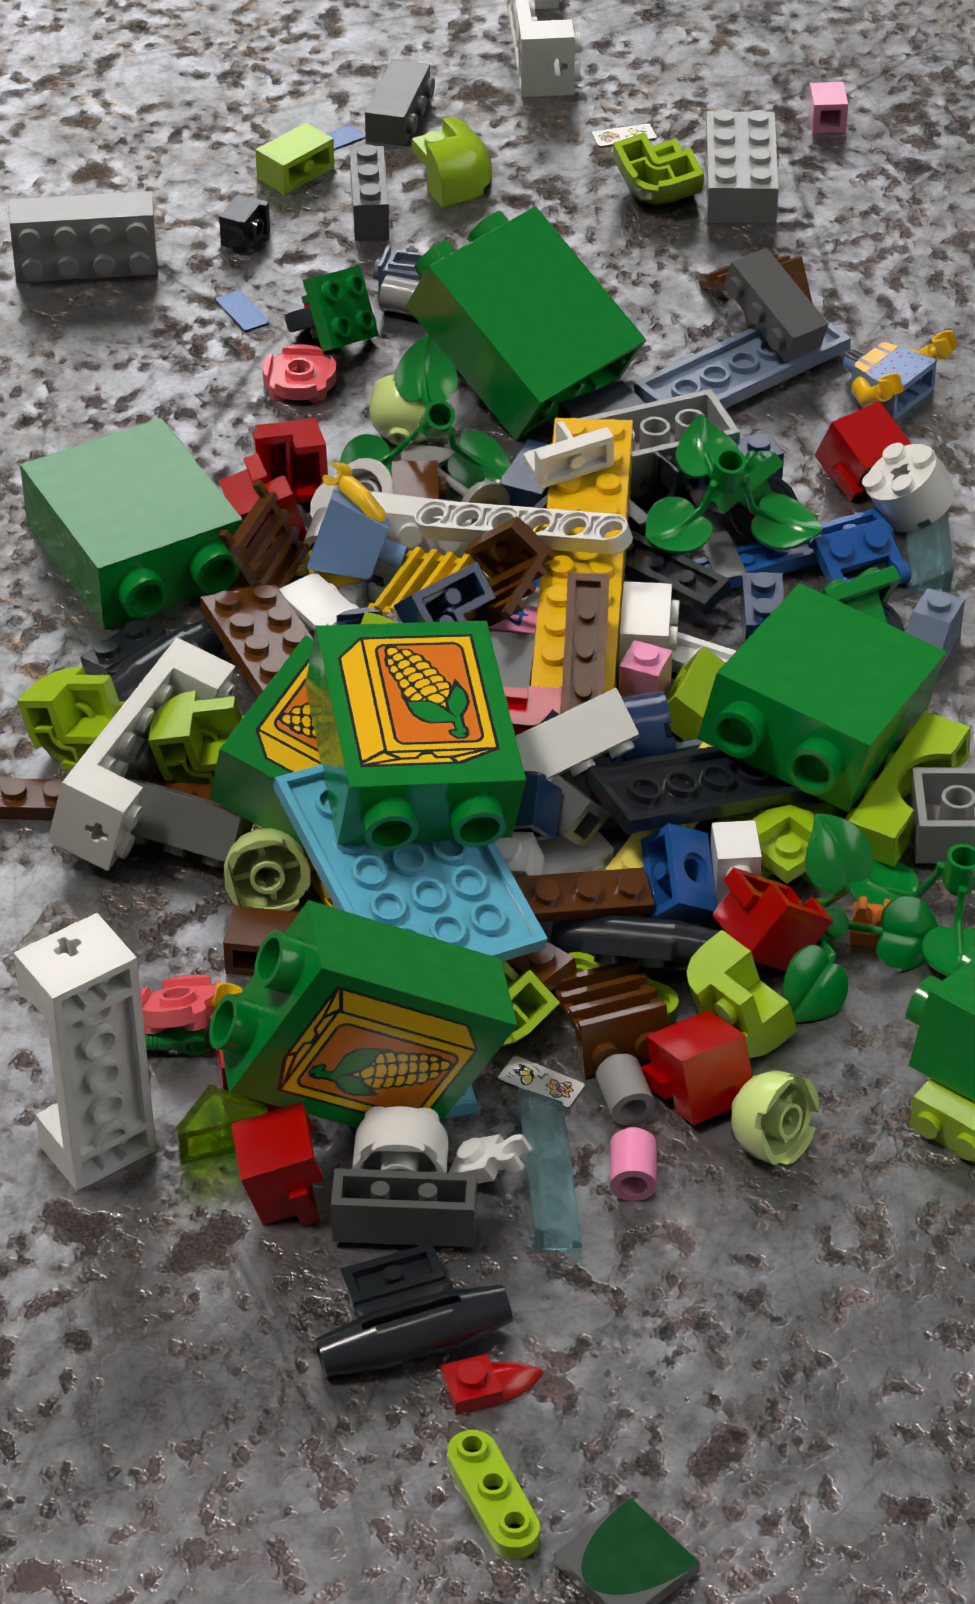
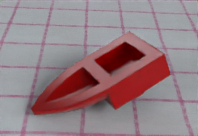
[441,1353,542,1415]

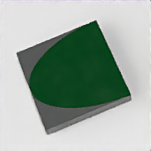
[554,1498,700,1604]

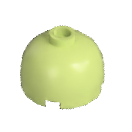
[369,375,429,446]
[224,828,310,911]
[731,1070,820,1165]

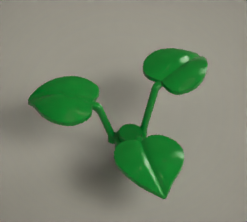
[339,335,511,489]
[645,414,823,554]
[781,813,939,1022]
[851,844,975,976]

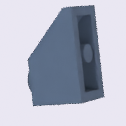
[906,588,965,664]

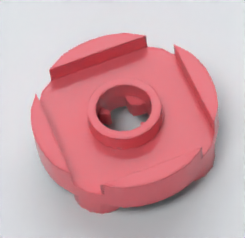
[262,344,337,403]
[140,975,220,1034]

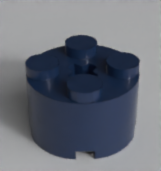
[615,691,677,762]

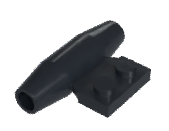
[80,618,225,702]
[551,915,719,973]
[315,1242,513,1377]

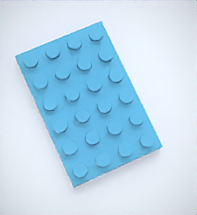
[273,764,548,962]

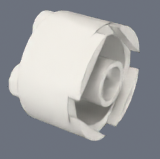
[862,443,954,532]
[352,1106,448,1173]

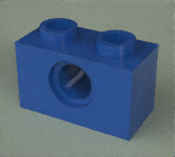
[640,823,717,925]

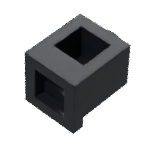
[219,194,270,252]

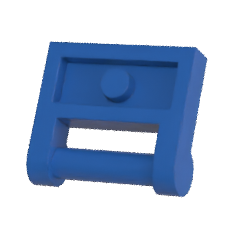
[811,518,911,585]

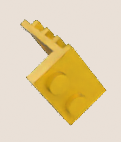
[367,547,490,620]

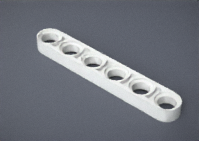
[414,500,633,554]

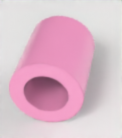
[610,1127,657,1201]

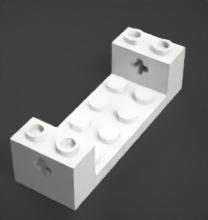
[506,0,581,97]
[48,638,235,871]
[13,913,157,1191]

